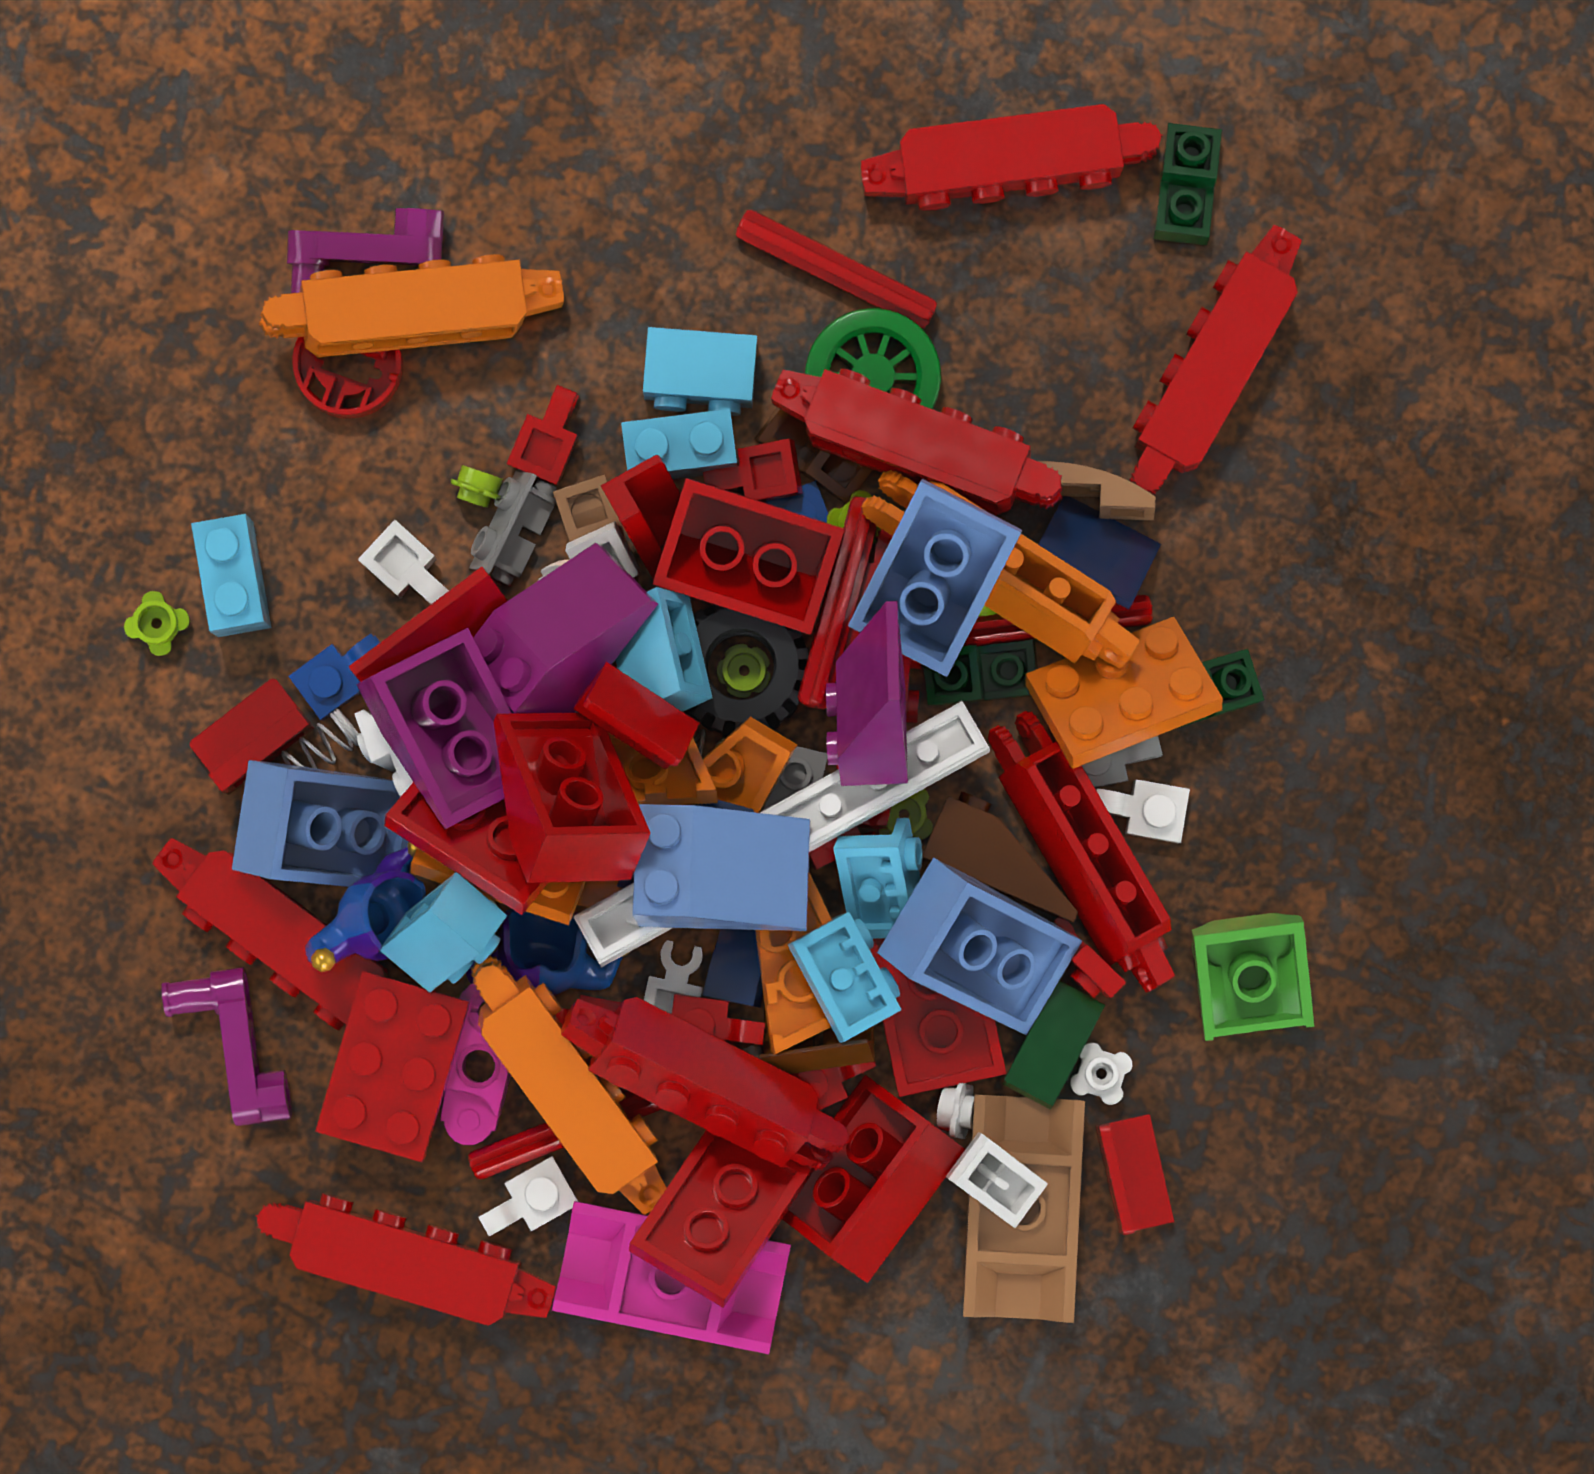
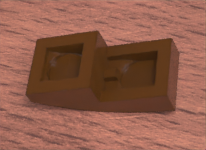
[754,407,873,504]

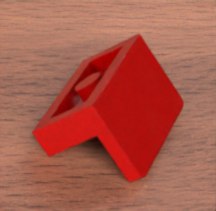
[601,455,680,580]
[573,661,699,770]
[189,678,315,795]
[1095,1114,1174,1236]

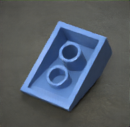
[848,479,1022,677]
[232,760,408,887]
[633,804,810,931]
[877,857,1082,1035]

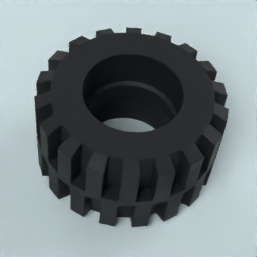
[687,604,809,737]

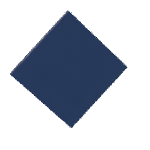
[1038,496,1161,609]

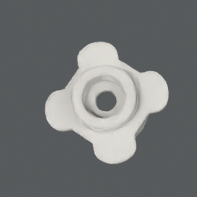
[1070,1043,1132,1105]
[937,1083,974,1139]

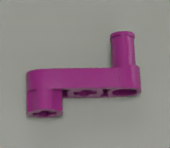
[287,208,444,293]
[161,967,292,1126]

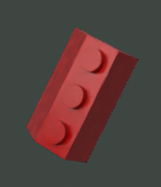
[652,478,845,635]
[348,566,508,682]
[783,1075,965,1284]

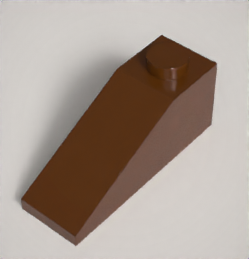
[923,792,1078,924]

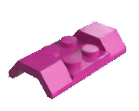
[552,1201,791,1354]

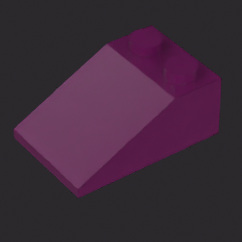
[473,543,658,713]
[826,601,908,786]
[356,628,511,829]

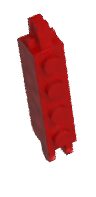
[861,104,1163,211]
[1129,224,1302,496]
[771,369,1062,516]
[987,711,1175,993]
[152,838,389,1031]
[561,997,850,1171]
[255,1193,557,1326]

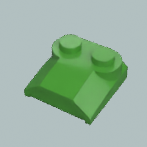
[1191,913,1315,1041]

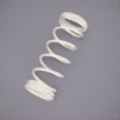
[243,709,359,785]

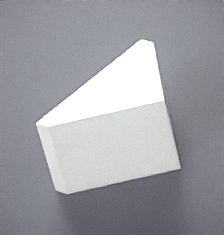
[946,1132,1048,1228]

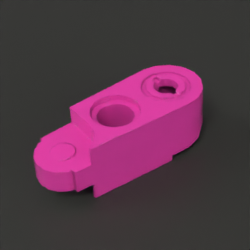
[441,983,511,1145]

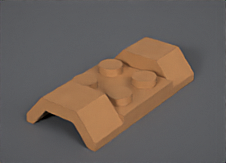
[963,1095,1085,1323]

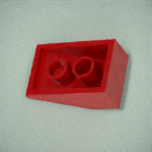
[493,713,651,883]

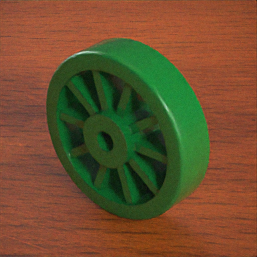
[805,308,941,409]

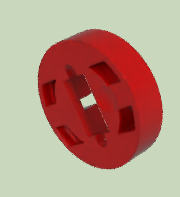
[292,336,403,419]

